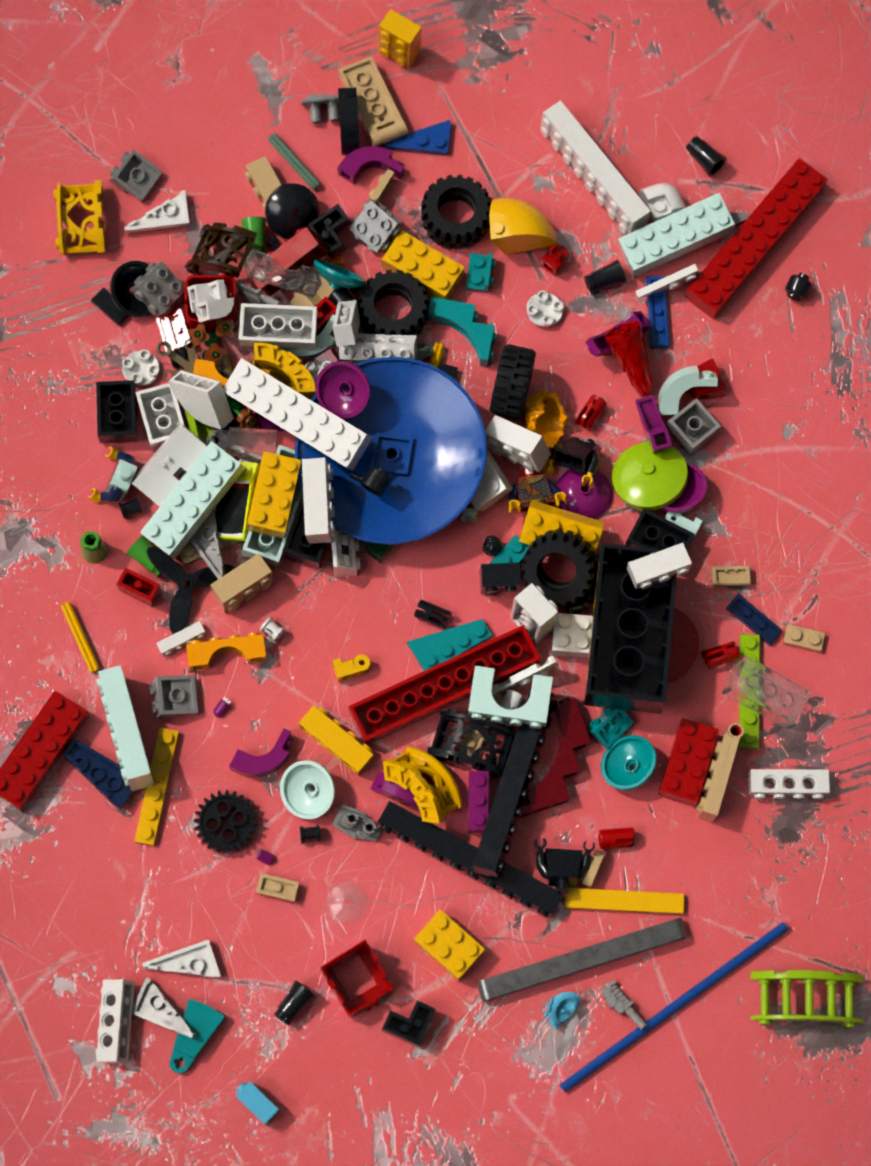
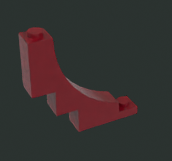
[518,698,591,819]

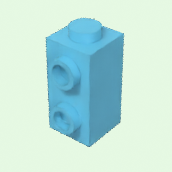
[236,1081,279,1125]

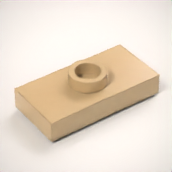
[711,566,751,587]

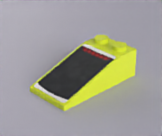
[214,462,260,541]

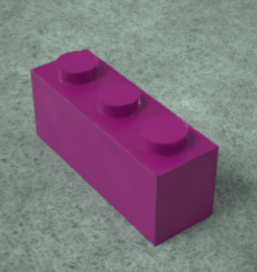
[468,771,489,834]

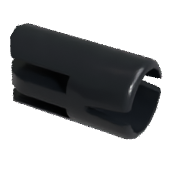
[414,599,452,630]

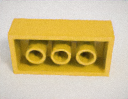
[382,230,465,300]
[245,451,301,538]
[519,500,605,556]

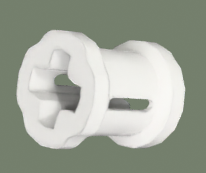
[259,617,285,642]

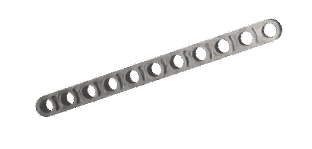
[476,918,688,1002]

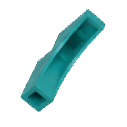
[428,297,497,367]

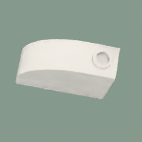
[169,370,234,429]

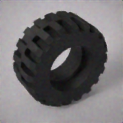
[421,174,491,249]
[358,270,429,335]
[489,344,536,420]
[521,529,598,606]

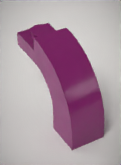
[338,146,404,184]
[229,728,293,777]
[370,772,420,813]

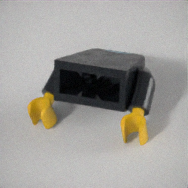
[542,437,599,489]

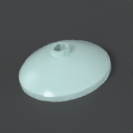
[280,760,335,819]

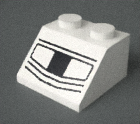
[331,530,360,577]

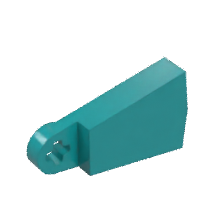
[169,998,225,1074]

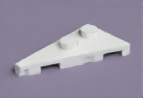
[124,190,190,234]
[635,264,699,298]

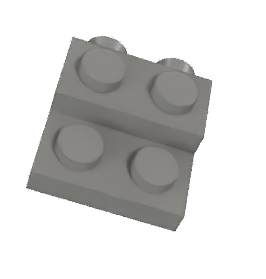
[109,149,162,202]
[150,675,198,718]

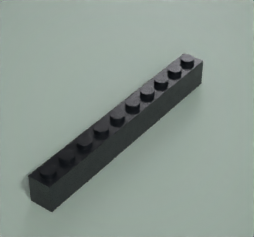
[473,688,557,878]
[378,801,563,918]

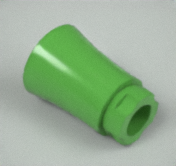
[241,216,266,259]
[81,531,108,563]
[126,535,161,577]

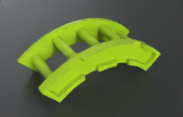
[751,970,864,1027]

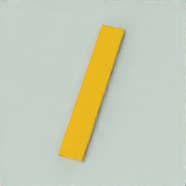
[565,888,684,914]

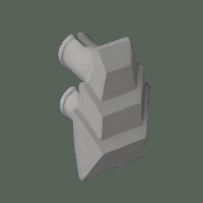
[301,93,340,123]
[332,804,382,841]

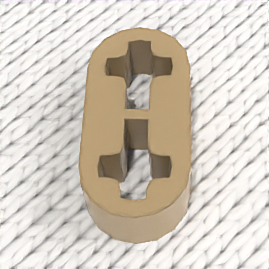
[582,850,605,887]

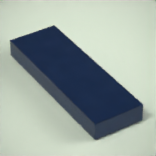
[726,593,783,646]

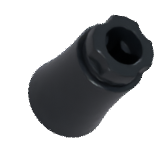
[686,136,727,177]
[584,259,627,293]
[274,980,317,1026]

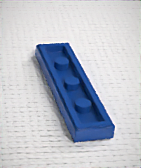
[646,276,670,349]

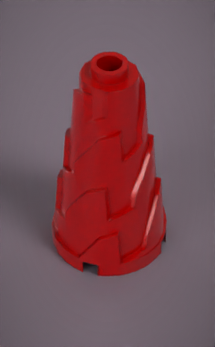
[604,321,654,396]

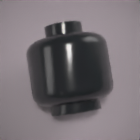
[785,273,812,302]

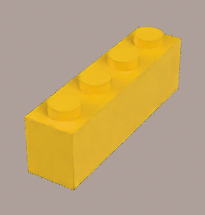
[298,705,373,776]

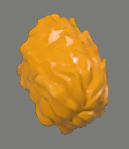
[524,390,568,450]

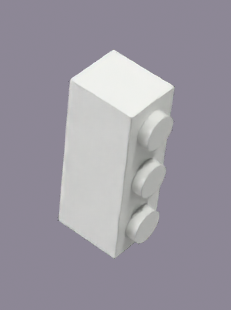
[333,300,361,348]
[627,543,692,589]

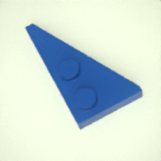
[384,120,451,155]

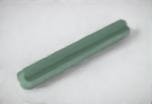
[268,133,320,190]

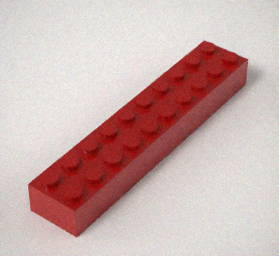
[684,158,828,320]
[348,625,541,745]

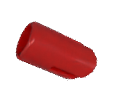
[574,395,607,431]
[701,641,740,669]
[598,827,635,849]

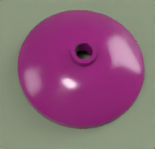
[315,361,371,419]
[661,463,707,513]
[556,469,612,519]

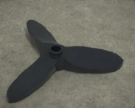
[146,547,235,634]

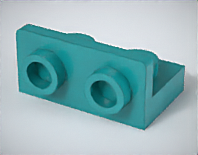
[466,252,496,293]
[490,535,530,569]
[586,708,634,749]

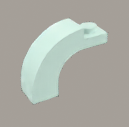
[279,315,336,359]
[657,366,718,415]

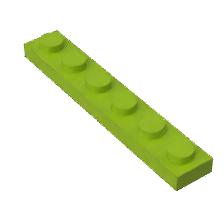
[738,634,760,749]

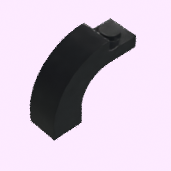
[338,88,360,155]

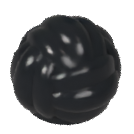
[483,535,502,556]

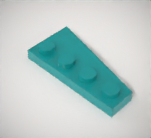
[406,619,492,671]

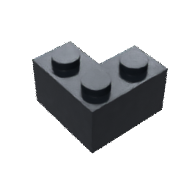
[308,204,352,259]
[479,563,521,596]
[382,1000,435,1048]

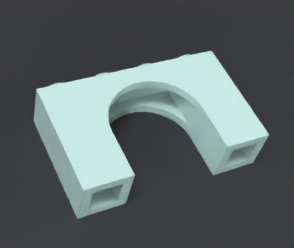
[468,666,553,729]

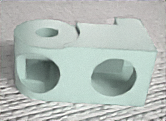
[665,512,702,542]

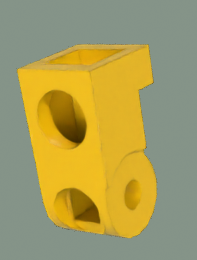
[332,654,370,682]

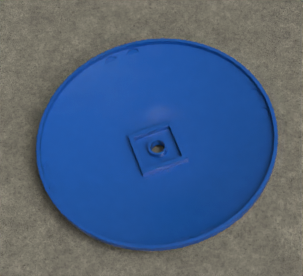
[295,357,487,545]

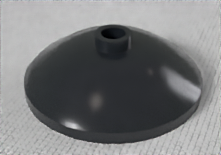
[265,183,320,239]
[110,261,151,317]

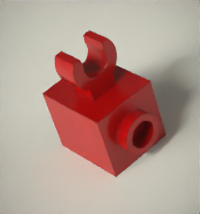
[540,245,570,276]

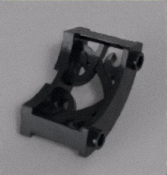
[427,709,516,778]

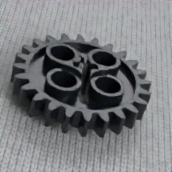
[194,790,258,855]

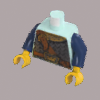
[88,447,137,503]

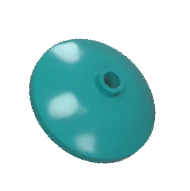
[314,259,367,290]
[601,735,657,791]

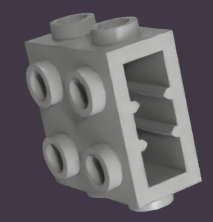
[349,200,404,253]
[131,261,185,316]

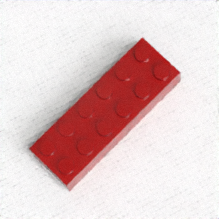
[0,690,89,812]

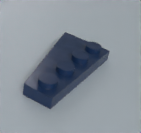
[63,739,133,811]

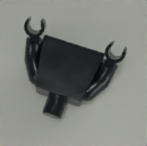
[534,838,595,895]

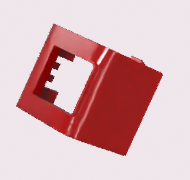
[321,939,394,1018]

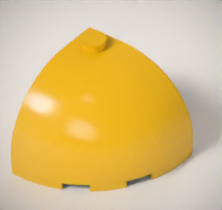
[490,198,558,255]

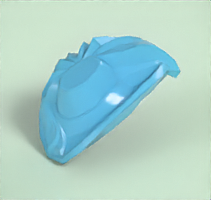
[544,992,580,1029]

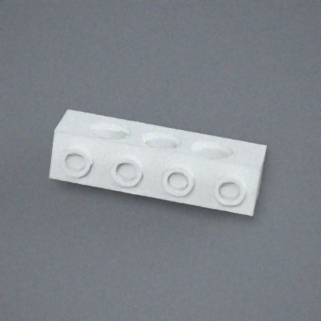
[339,333,417,360]
[748,769,830,799]
[96,980,134,1063]

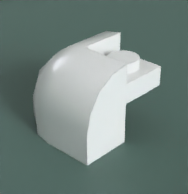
[638,183,686,221]
[187,279,234,322]

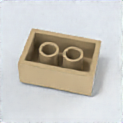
[210,553,273,613]

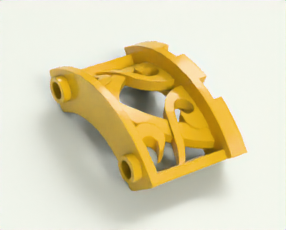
[53,180,106,255]
[252,343,316,400]
[383,747,463,823]

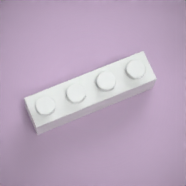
[156,621,206,656]

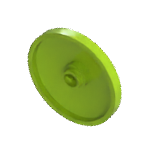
[612,441,688,511]

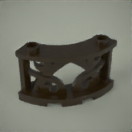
[184,223,257,278]

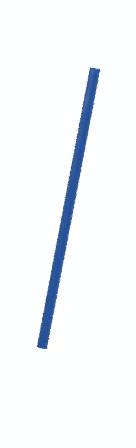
[559,922,789,1093]

